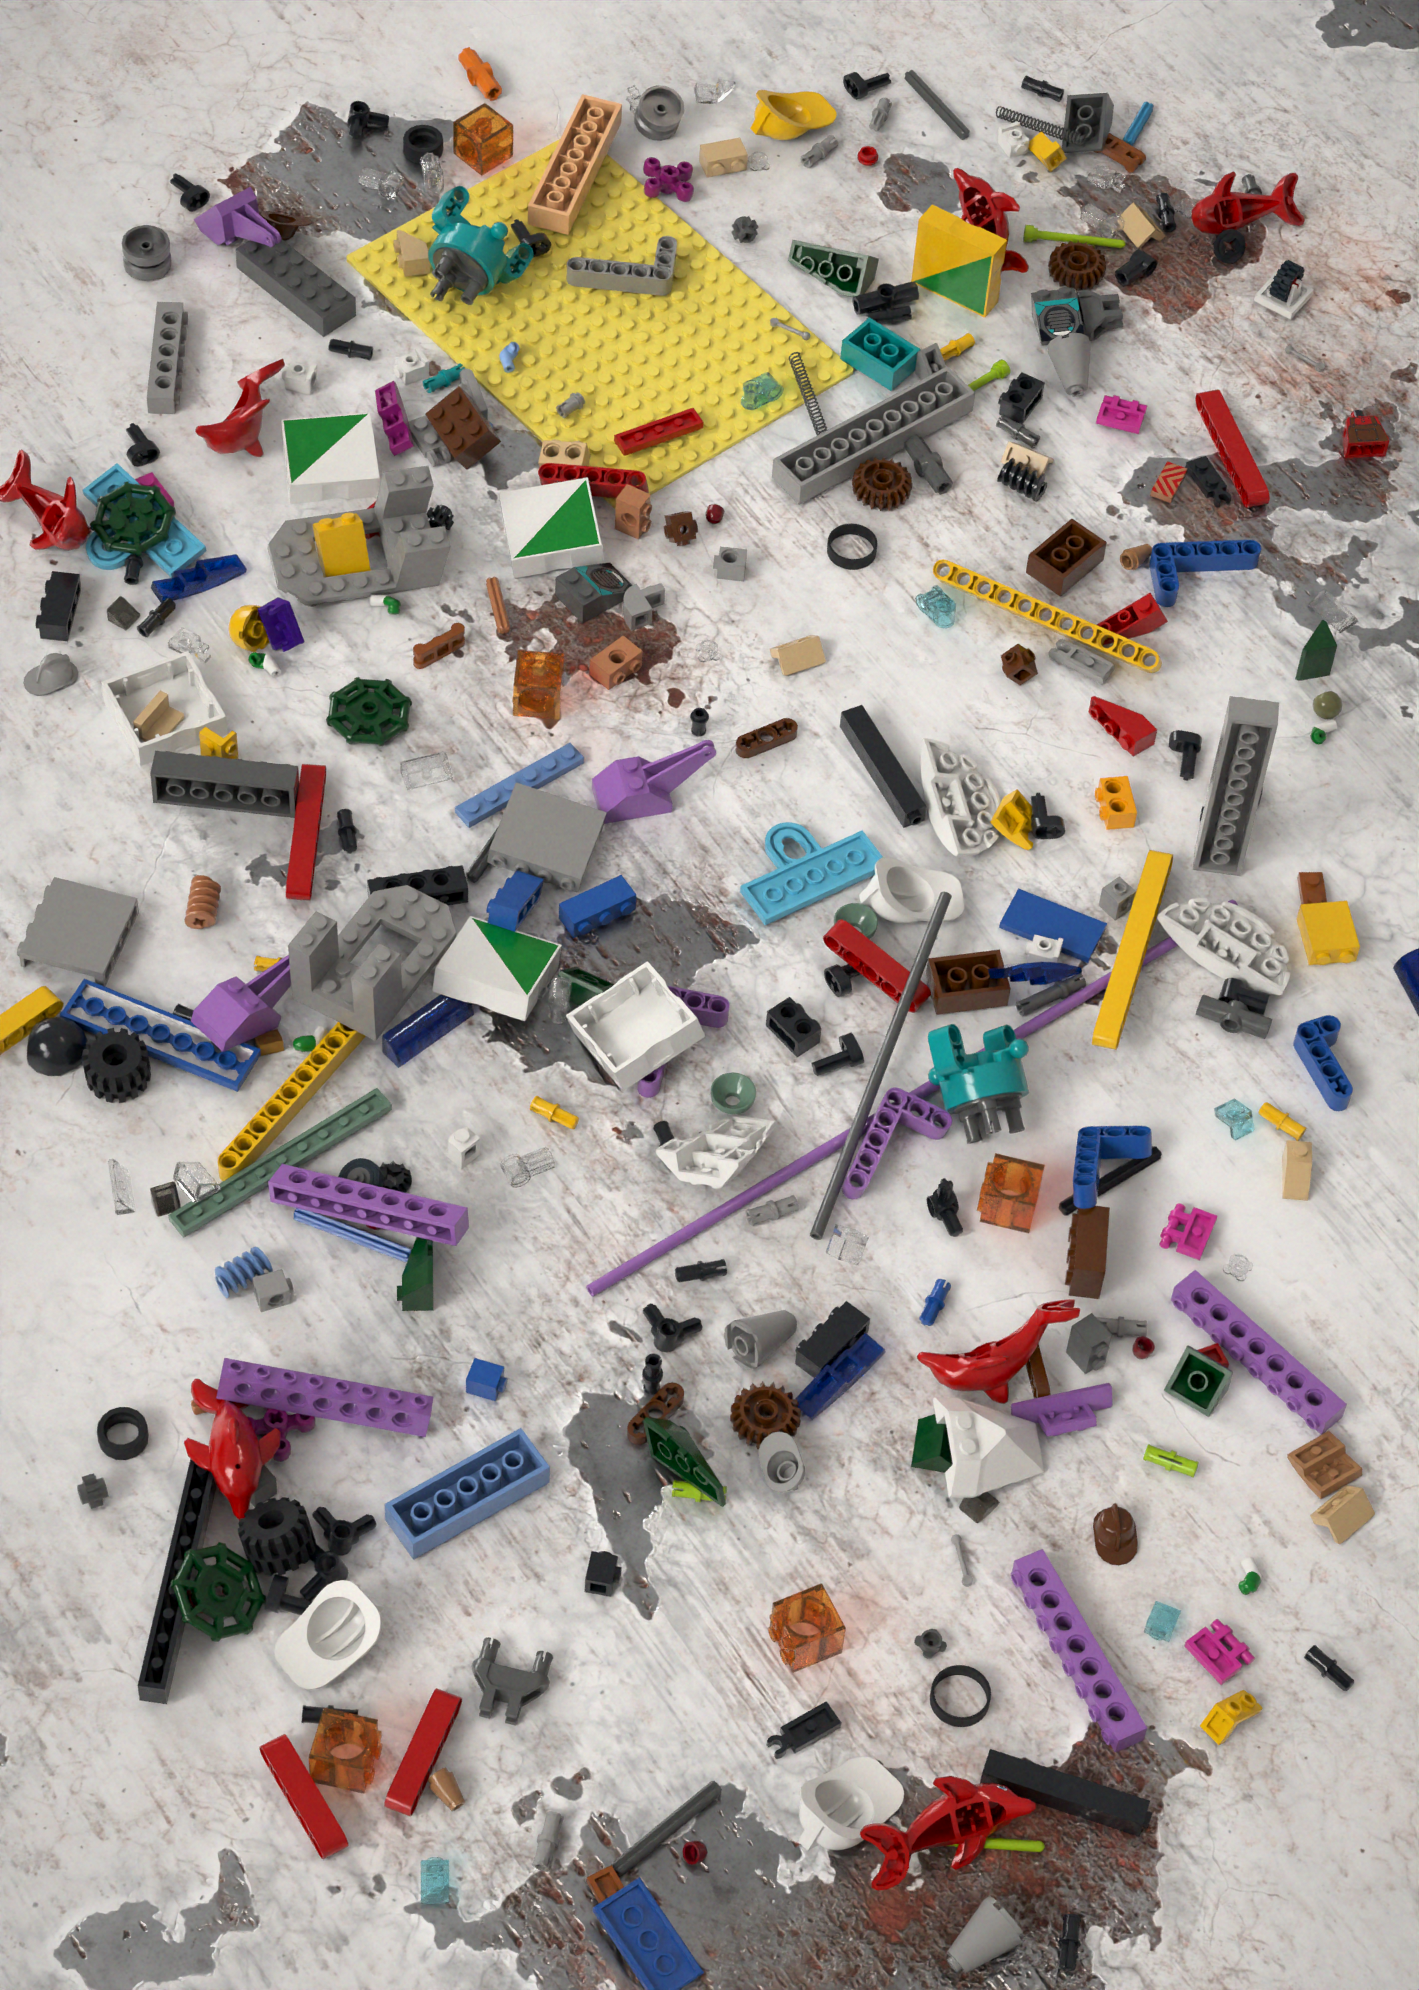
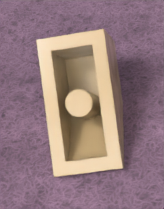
[1282,1140,1312,1201]

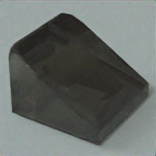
[107,596,140,630]
[150,1181,181,1217]
[959,1492,1000,1523]

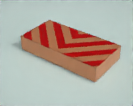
[1150,461,1188,503]

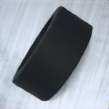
[403,125,443,164]
[97,1407,149,1460]

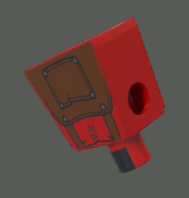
[1343,410,1389,459]

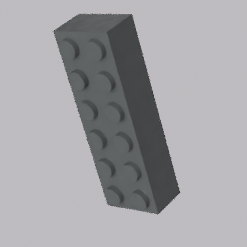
[236,239,356,337]
[150,751,299,818]

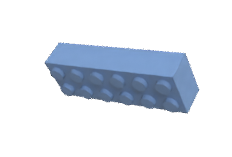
[384,1428,550,1560]

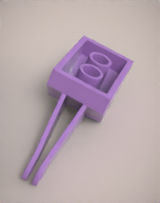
[194,187,281,247]
[592,740,716,824]
[191,955,291,1052]

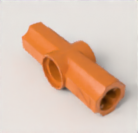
[458,47,502,101]

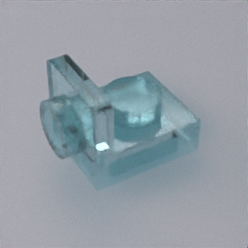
[1214,1098,1254,1140]
[1144,1601,1181,1642]
[421,1857,449,1904]

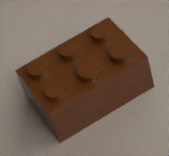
[425,386,501,469]
[1026,519,1107,597]
[926,949,1011,1015]
[1065,1206,1110,1299]

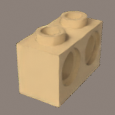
[538,439,591,467]

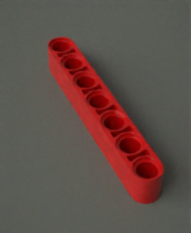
[1195,389,1270,508]
[286,764,326,901]

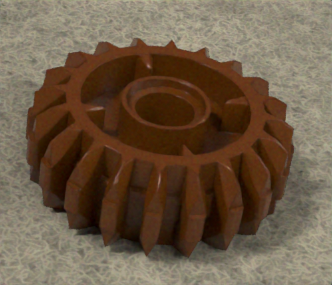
[1048,240,1106,291]
[852,457,913,511]
[730,1381,801,1450]

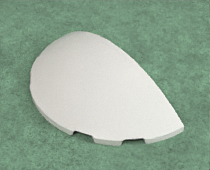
[921,738,1001,857]
[1157,898,1290,995]

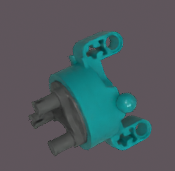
[428,186,533,305]
[928,1024,1029,1144]

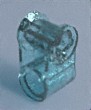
[741,372,784,410]
[915,585,956,628]

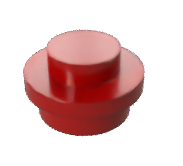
[857,146,878,166]

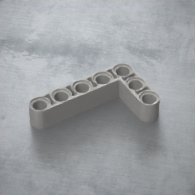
[566,236,677,296]

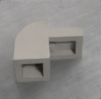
[623,583,665,631]

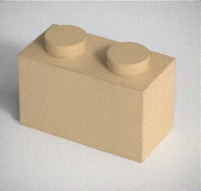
[699,137,748,177]

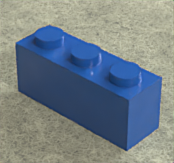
[486,870,544,932]
[559,875,637,938]

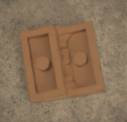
[1287,1431,1362,1499]

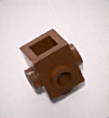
[664,511,698,546]
[1001,644,1038,686]

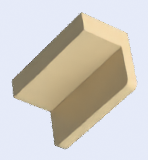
[1116,203,1166,248]
[1000,442,1054,478]
[770,635,826,676]
[133,690,184,742]
[1310,1485,1375,1544]

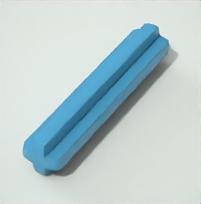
[1123,102,1154,146]

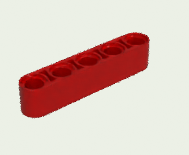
[538,463,649,498]
[823,919,931,1013]
[384,1688,462,1817]
[259,1734,349,1859]

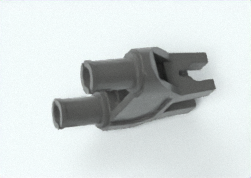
[1075,290,1123,341]
[471,1637,554,1726]

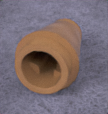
[1120,544,1152,570]
[428,1768,465,1811]

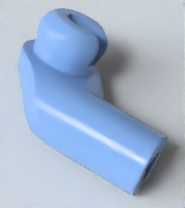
[499,342,520,373]

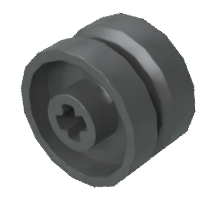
[634,85,684,141]
[122,225,171,281]

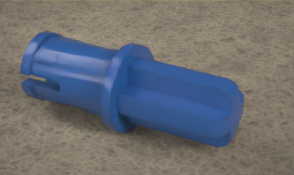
[919,1279,951,1326]

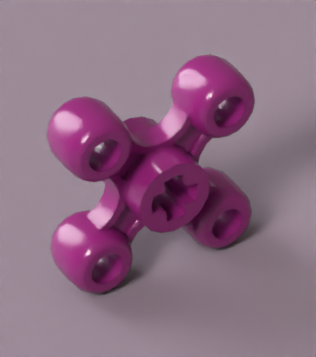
[643,157,694,202]
[248,1407,315,1462]

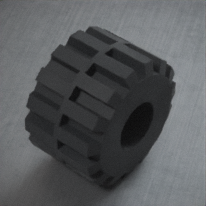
[82,1028,151,1103]
[237,1497,316,1576]

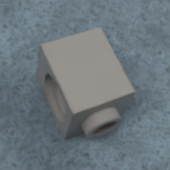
[713,546,747,582]
[1099,876,1136,920]
[252,1269,294,1312]

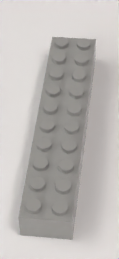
[772,366,975,505]
[1193,696,1279,876]

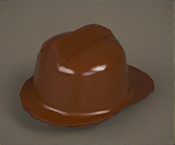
[261,211,312,241]
[1093,1503,1138,1566]

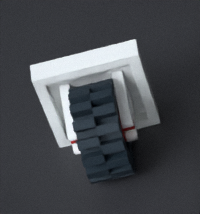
[1254,260,1314,320]

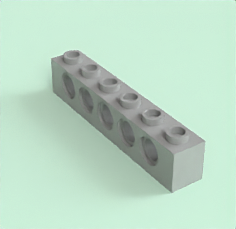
[147,302,188,414]

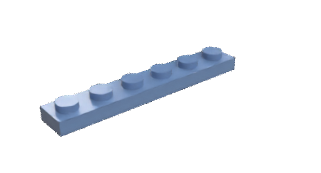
[455,743,584,828]

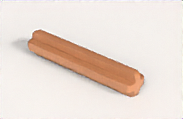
[486,577,510,634]

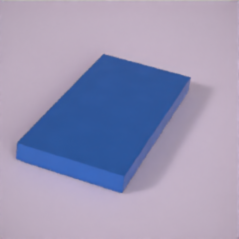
[999,888,1107,963]
[592,1877,704,1990]

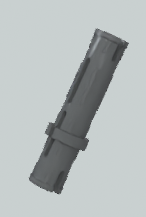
[1016,973,1086,1016]

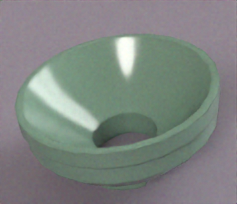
[834,903,878,939]
[710,1072,756,1114]

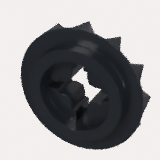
[1212,229,1246,264]
[379,1161,412,1193]

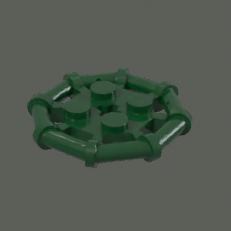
[90,481,176,556]
[326,677,412,747]
[171,1542,266,1642]

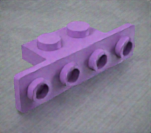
[1011,1383,1113,1437]

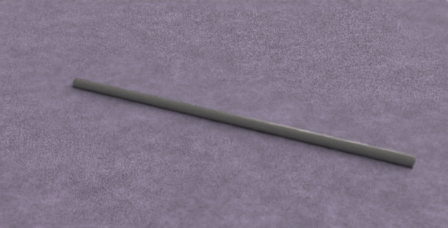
[810,892,952,1240]

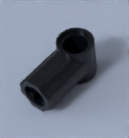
[1115,249,1158,287]
[1218,978,1270,1015]

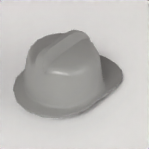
[23,653,78,696]
[758,1432,805,1492]

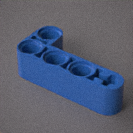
[1293,1015,1353,1111]

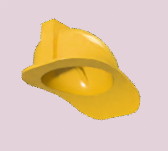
[750,90,837,140]

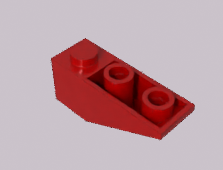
[1097,592,1168,645]
[1088,696,1157,757]

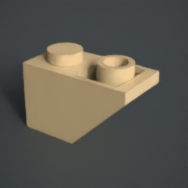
[393,230,430,277]

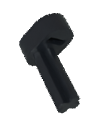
[843,72,891,100]
[170,173,210,212]
[511,219,551,257]
[126,423,160,467]
[1169,730,1202,781]
[1031,793,1065,839]
[824,964,860,997]
[811,1032,864,1076]
[264,1574,312,1615]

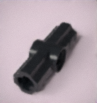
[852,281,919,315]

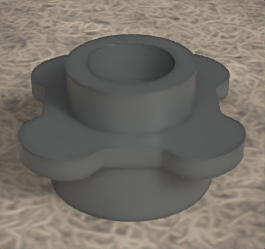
[914,1629,947,1659]

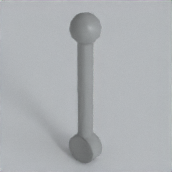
[770,318,810,340]
[1285,345,1325,372]
[951,1534,973,1587]

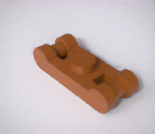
[1094,133,1146,173]
[413,623,465,669]

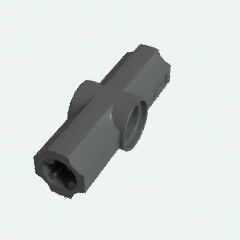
[904,434,953,495]
[1195,994,1273,1039]

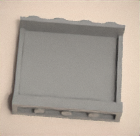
[487,783,607,892]
[17,877,139,987]

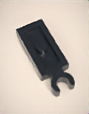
[1185,456,1231,508]
[766,1701,842,1759]

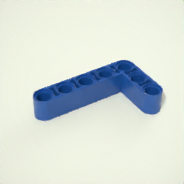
[1149,540,1261,607]
[1073,1126,1152,1209]

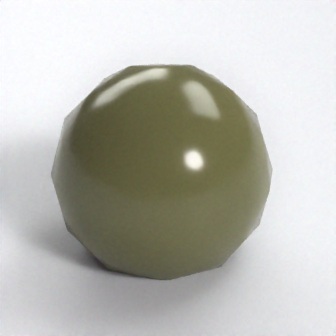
[1313,691,1342,719]

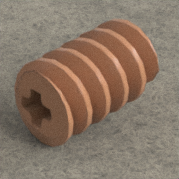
[184,875,221,929]

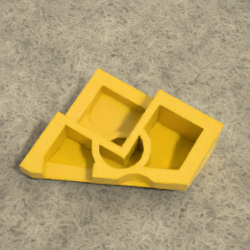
[990,789,1033,850]

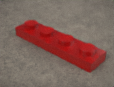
[614,408,704,456]

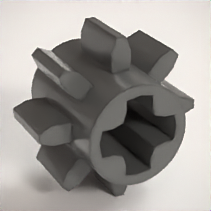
[731,216,758,243]
[77,1473,109,1509]

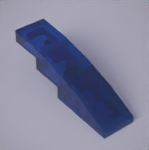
[151,554,247,603]
[988,962,1082,985]
[795,1333,886,1420]

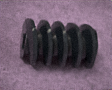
[997,458,1047,502]

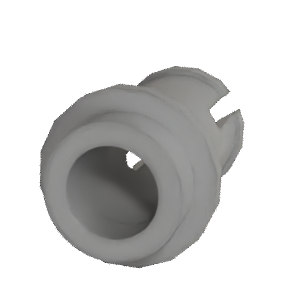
[556,392,585,418]

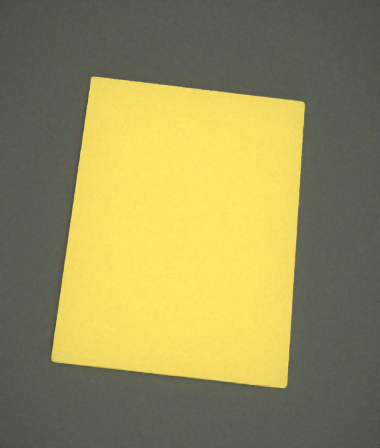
[347,139,854,510]

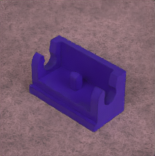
[257,597,305,652]

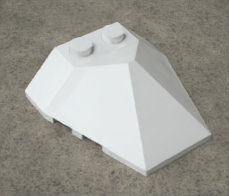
[656,1115,776,1188]
[933,1397,1044,1498]

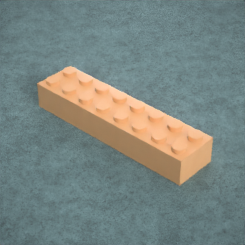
[528,94,622,235]

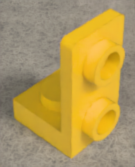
[1028,132,1067,172]
[1200,1690,1262,1745]

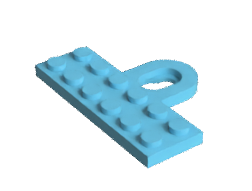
[82,463,207,578]
[740,822,883,925]

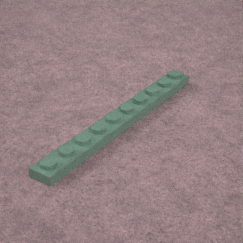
[168,1088,392,1238]

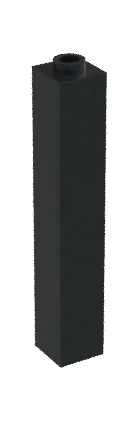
[840,705,926,828]
[980,1749,1153,1837]

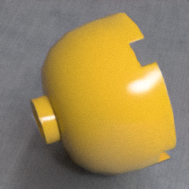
[229,605,269,652]

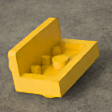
[199,727,239,759]

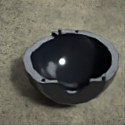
[27,1017,88,1076]

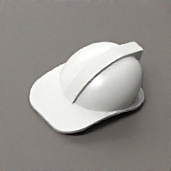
[859,857,965,923]
[274,1580,384,1690]
[798,1756,904,1850]

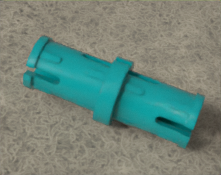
[423,363,465,393]

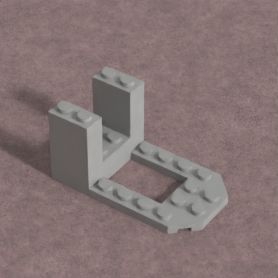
[267,466,450,606]
[288,885,456,1041]

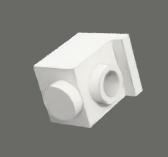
[998,121,1030,159]
[393,347,429,385]
[282,362,317,395]
[1024,935,1063,972]
[444,1126,480,1169]

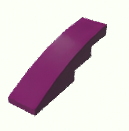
[375,381,414,456]

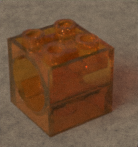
[453,103,513,176]
[513,650,565,720]
[977,1153,1045,1233]
[768,1583,846,1673]
[309,1708,383,1794]

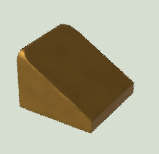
[254,1029,284,1056]

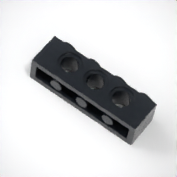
[367,865,468,905]

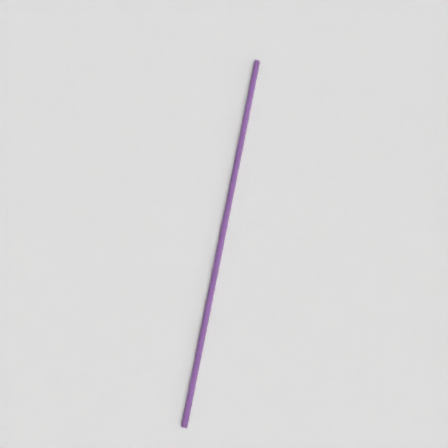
[586,899,1238,1297]

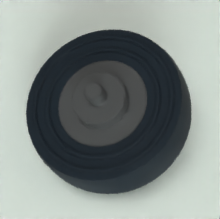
[338,1158,384,1187]

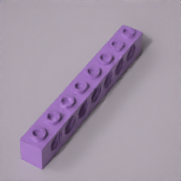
[268,1164,469,1246]
[1171,1270,1347,1435]
[216,1358,433,1437]
[1011,1549,1147,1752]

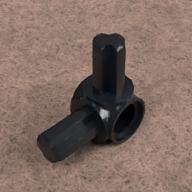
[347,101,389,139]
[926,1178,963,1237]
[643,1303,703,1353]
[312,1506,377,1556]
[300,1544,348,1601]

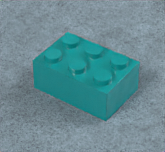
[840,317,921,391]

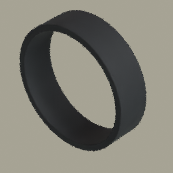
[827,523,877,570]
[930,1665,991,1727]

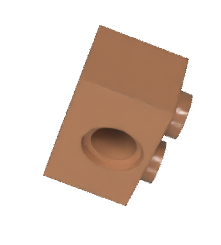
[615,484,652,539]
[589,636,643,690]

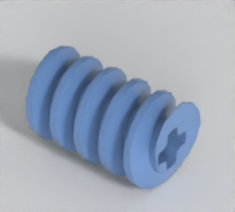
[215,1246,273,1298]

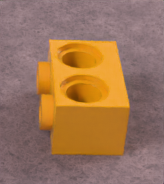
[1095,776,1137,830]

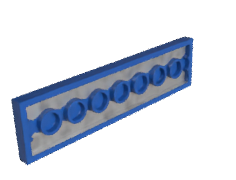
[60,979,261,1092]

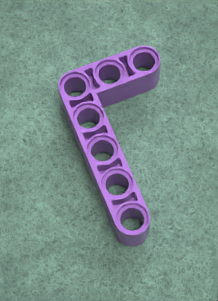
[637,986,729,1098]
[842,1087,952,1200]

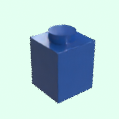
[466,1358,508,1401]

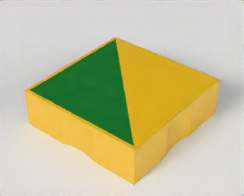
[911,205,1007,317]

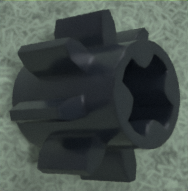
[427,505,454,530]

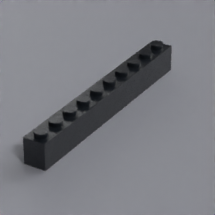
[138,1459,217,1704]

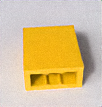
[313,513,371,578]
[1296,901,1360,965]

